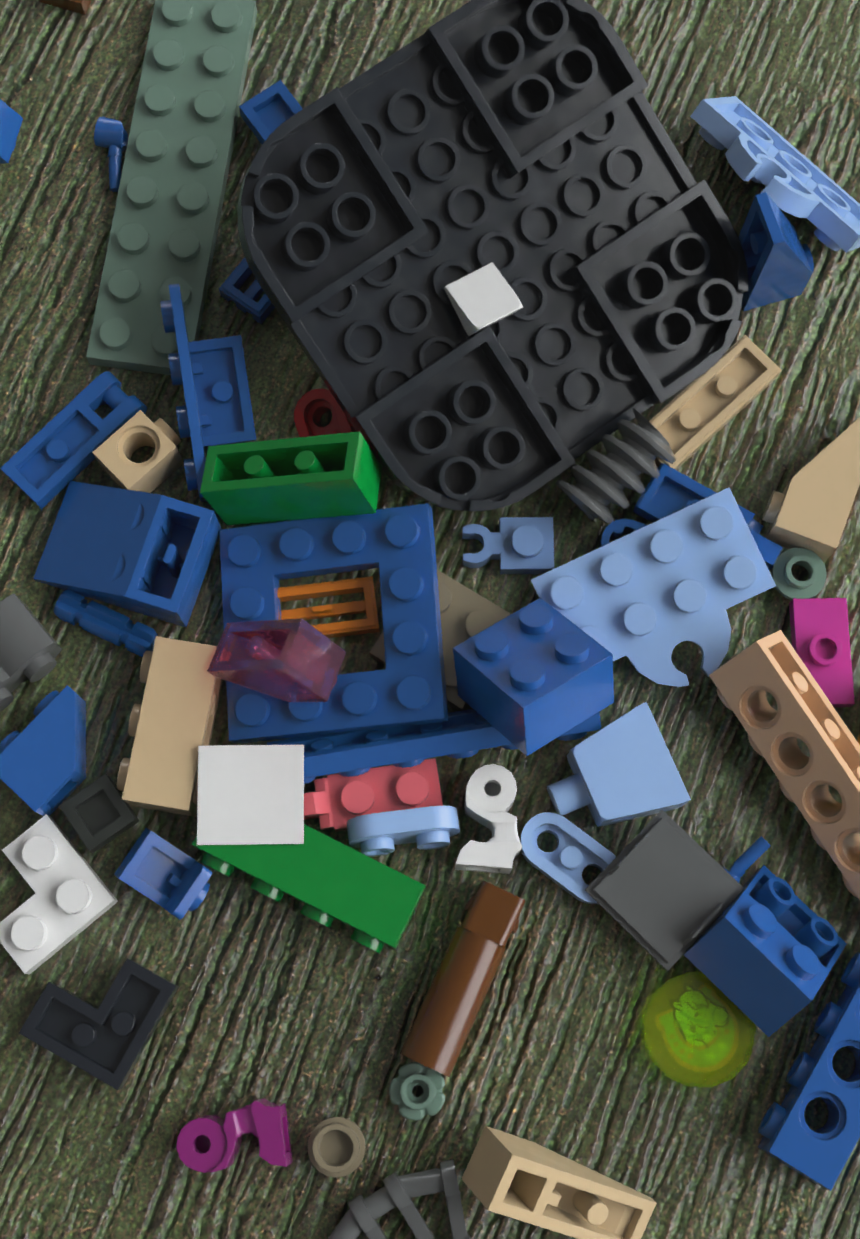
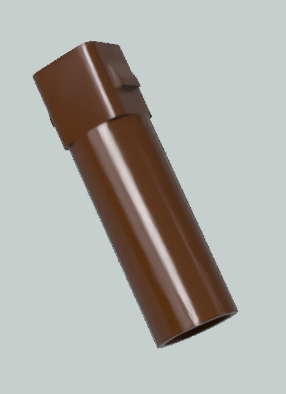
[400,880,525,1077]

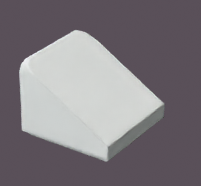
[444,262,523,336]

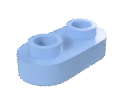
[347,806,460,856]
[520,812,616,904]

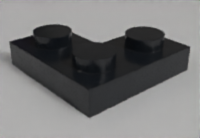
[19,958,179,1090]

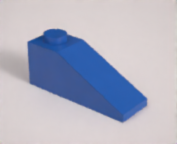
[738,192,814,311]

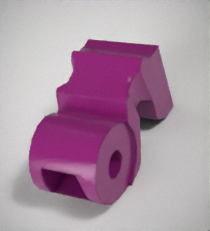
[176,1098,293,1173]

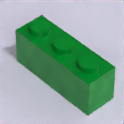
[200,431,382,525]

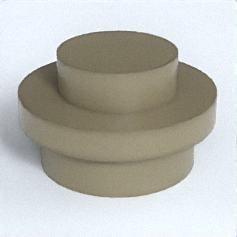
[308,1117,366,1177]

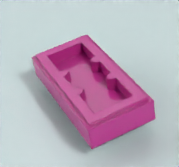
[789,598,855,708]

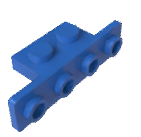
[160,283,257,502]

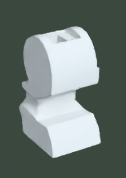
[455,764,522,874]

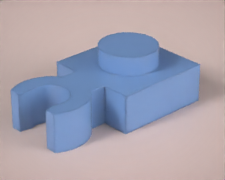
[462,517,554,574]

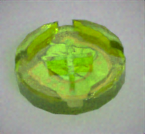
[641,972,756,1087]

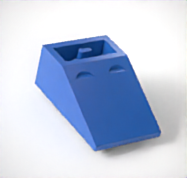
[33,481,221,628]

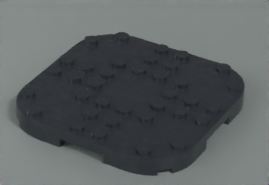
[237,0,748,511]

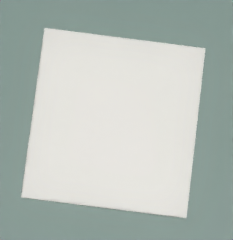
[197,745,304,845]

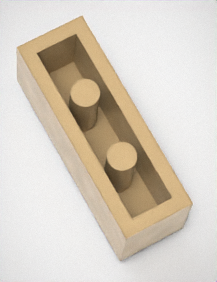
[117,636,226,817]

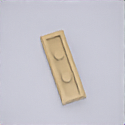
[649,335,782,470]

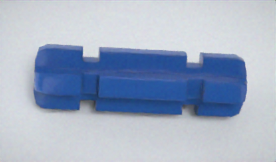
[54,590,158,657]

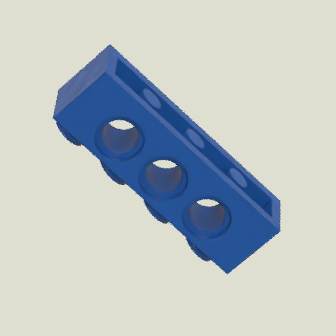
[758,952,860,1191]

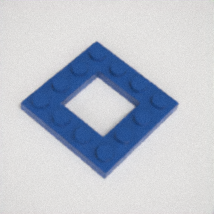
[219,503,449,744]

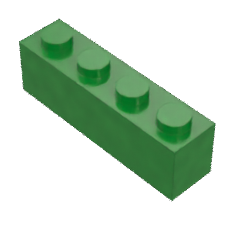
[192,824,426,954]

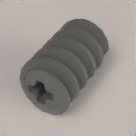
[556,408,676,524]

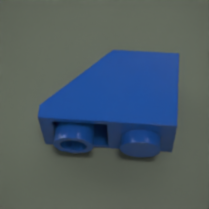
[0,685,86,816]

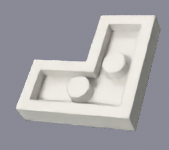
[0,814,118,974]

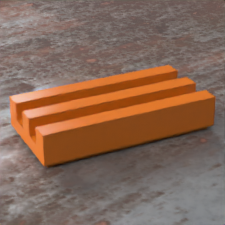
[277,576,379,644]

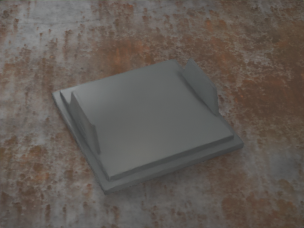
[585,810,745,971]

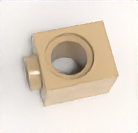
[92,410,184,493]

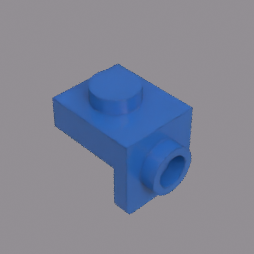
[114,828,212,920]

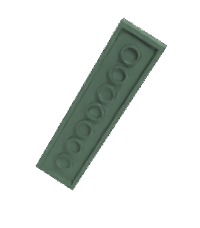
[86,0,257,375]

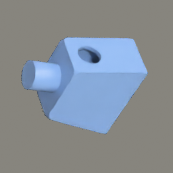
[547,702,691,827]

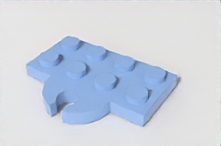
[690,96,860,253]
[531,487,776,687]

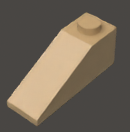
[762,417,860,563]
[462,1126,657,1239]

